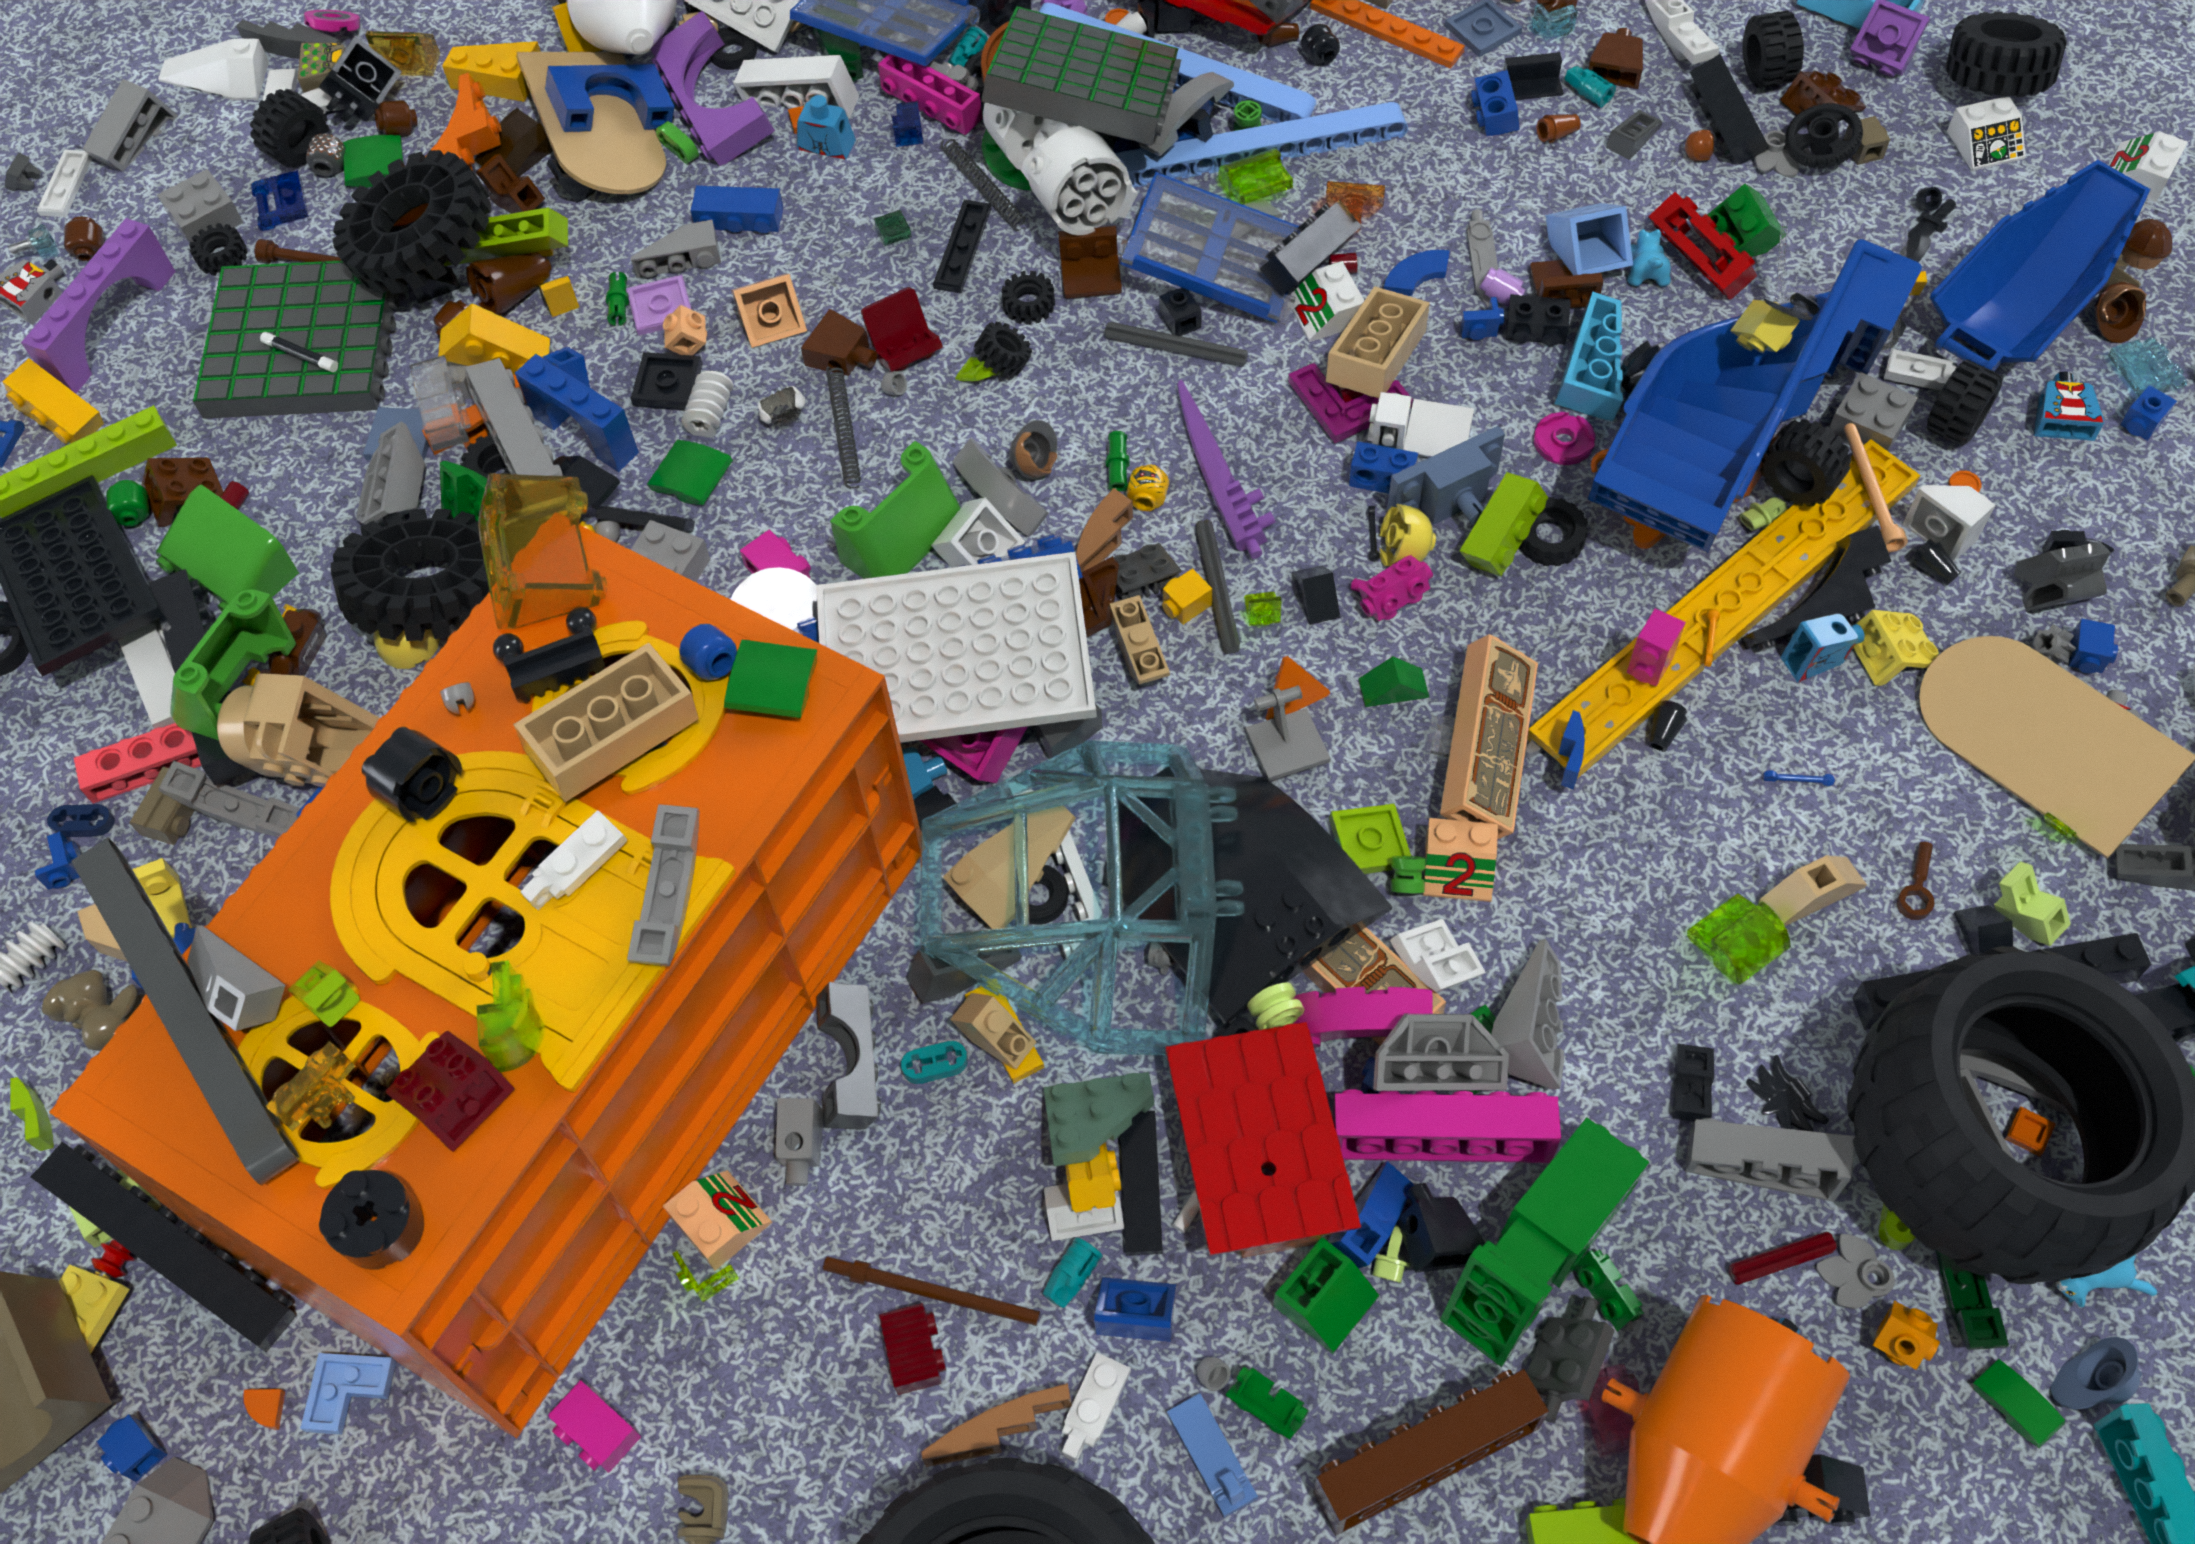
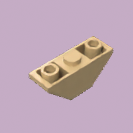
[1109,595,1170,685]
[1759,855,1867,929]

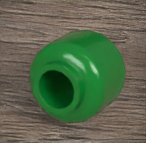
[106,480,149,527]

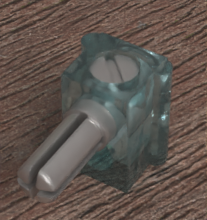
[8,224,59,260]

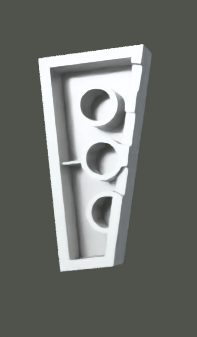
[733,55,859,119]

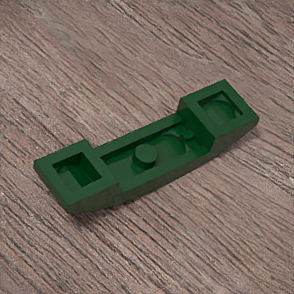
[1935,1249,2009,1350]

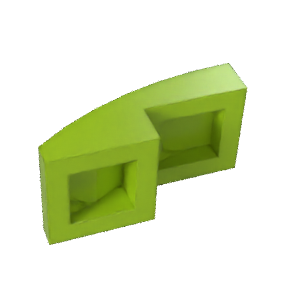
[10,1077,54,1151]

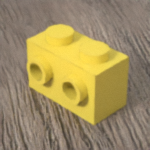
[1730,300,1800,353]

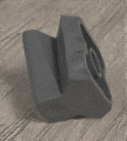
[2014,542,2111,612]

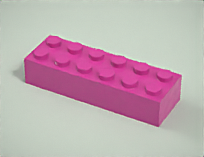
[1332,1089,1561,1163]

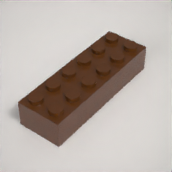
[1313,1369,1549,1536]

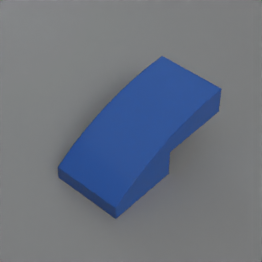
[1558,710,1585,790]

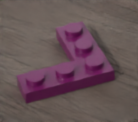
[1288,363,1413,443]

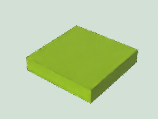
[1328,803,1411,874]

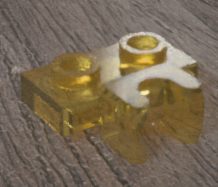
[265,1041,355,1131]

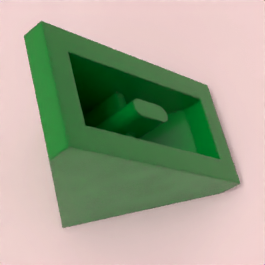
[1358,656,1429,707]

